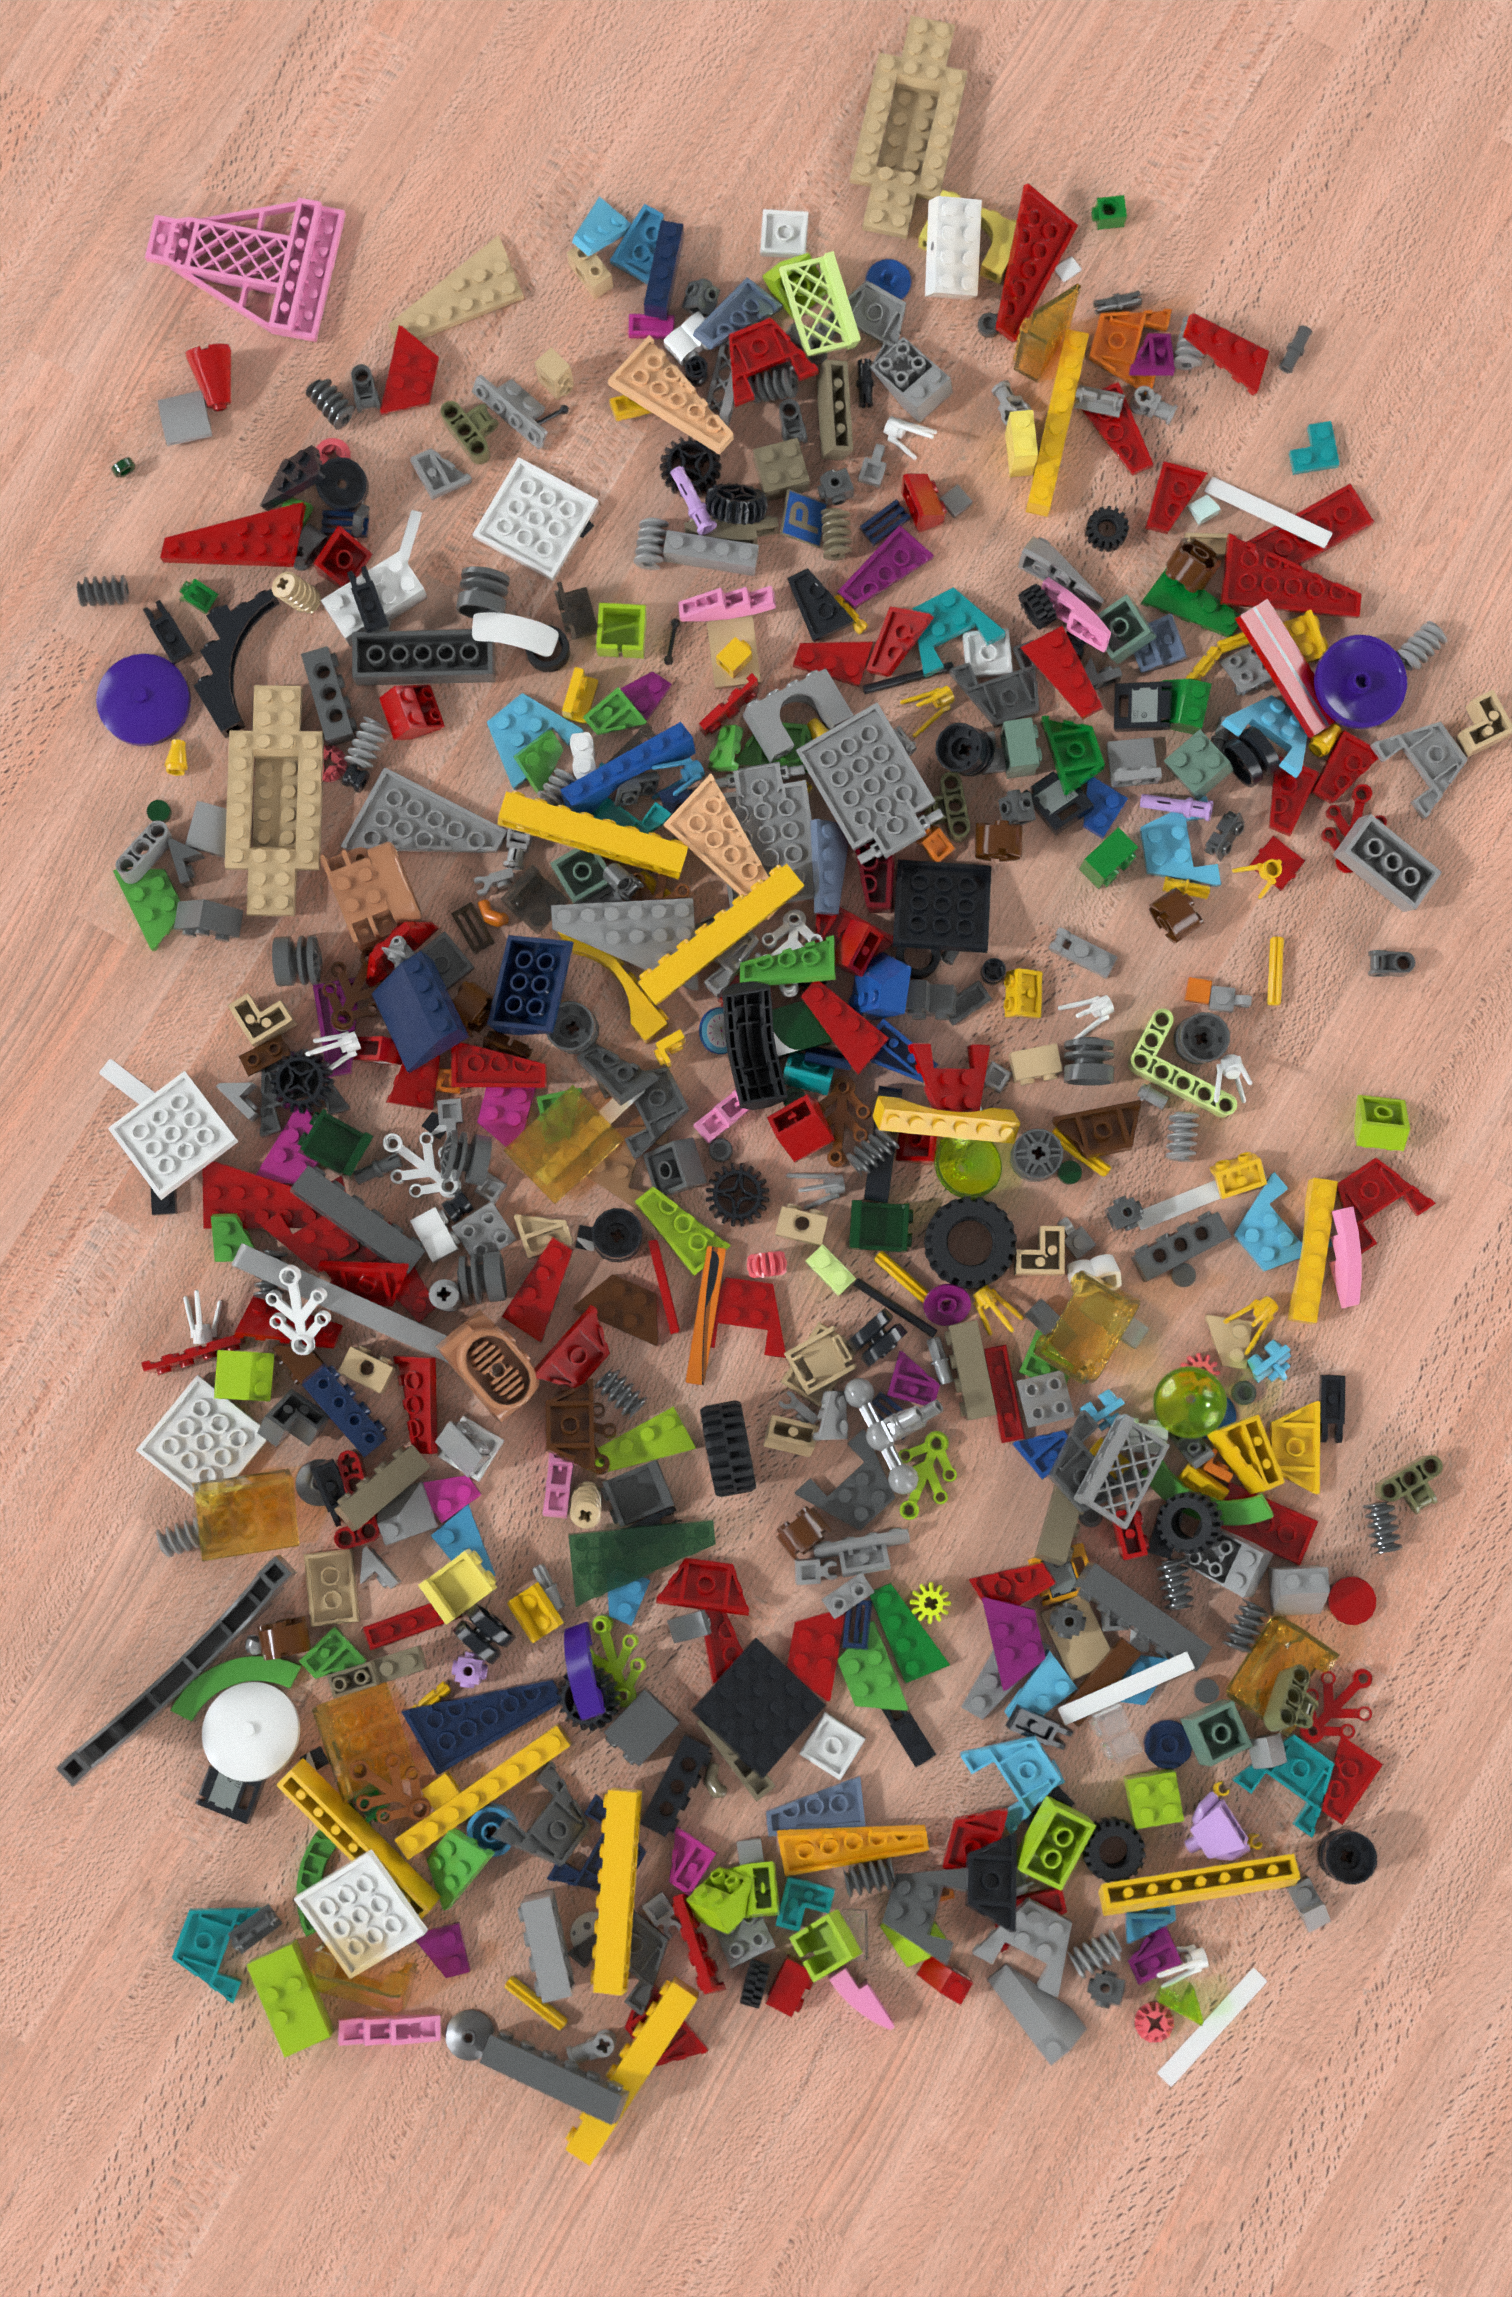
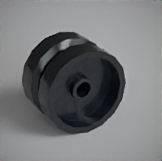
[316,457,369,512]
[1222,726,1280,788]
[846,1308,908,1367]
[453,1603,516,1665]

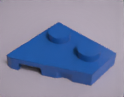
[1083,777,1128,839]
[1012,1430,1068,1480]

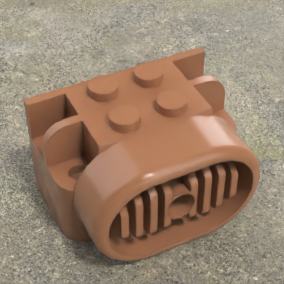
[320,841,422,952]
[435,1309,540,1423]

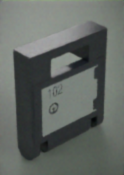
[1114,681,1172,732]
[1023,771,1094,835]
[195,1765,266,1824]

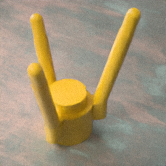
[900,685,955,738]
[1232,859,1282,899]
[973,1285,1024,1336]
[1223,1296,1278,1355]

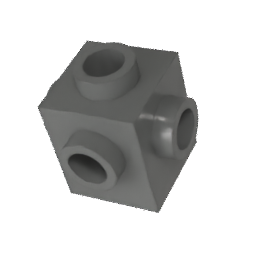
[682,278,720,317]
[817,468,854,506]
[998,789,1036,825]
[1104,1196,1144,1232]
[1049,1602,1086,1639]
[1087,1970,1126,2009]

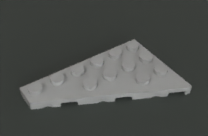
[341,767,507,853]
[551,898,698,990]

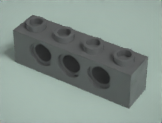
[301,646,358,746]
[1131,1211,1232,1282]

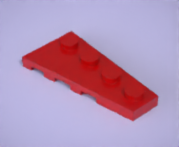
[1020,626,1104,719]
[451,1042,547,1088]
[501,1237,574,1343]
[234,1296,343,1349]

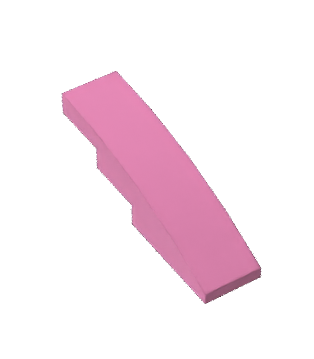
[1041,577,1111,653]
[678,586,776,622]
[693,1089,750,1144]
[1329,1207,1362,1308]
[543,1453,574,1519]
[338,2015,440,2046]

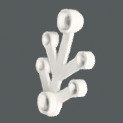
[762,909,823,997]
[383,1132,461,1198]
[265,1265,331,1355]

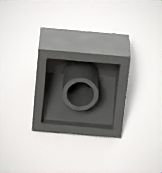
[643,1137,707,1197]

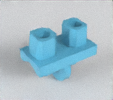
[1247,1339,1291,1383]
[1079,1389,1125,1431]

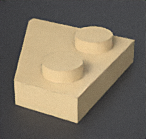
[513,1214,574,1259]
[1205,1315,1252,1369]

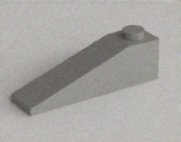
[1018,536,1104,611]
[987,1964,1087,2065]

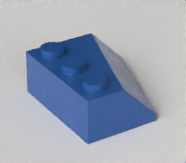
[848,952,912,1020]

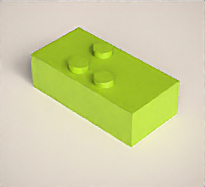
[246,1939,335,2058]

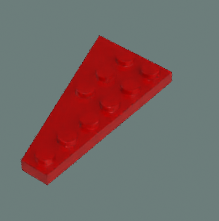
[160,502,306,567]
[1221,533,1362,619]

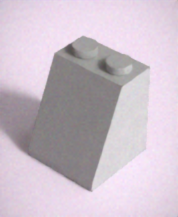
[1268,1565,1330,1616]

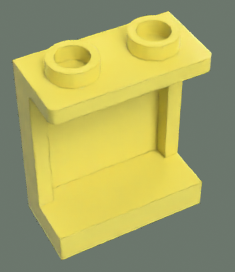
[418,1548,497,1625]

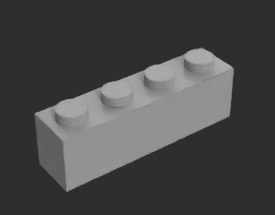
[663,530,759,576]

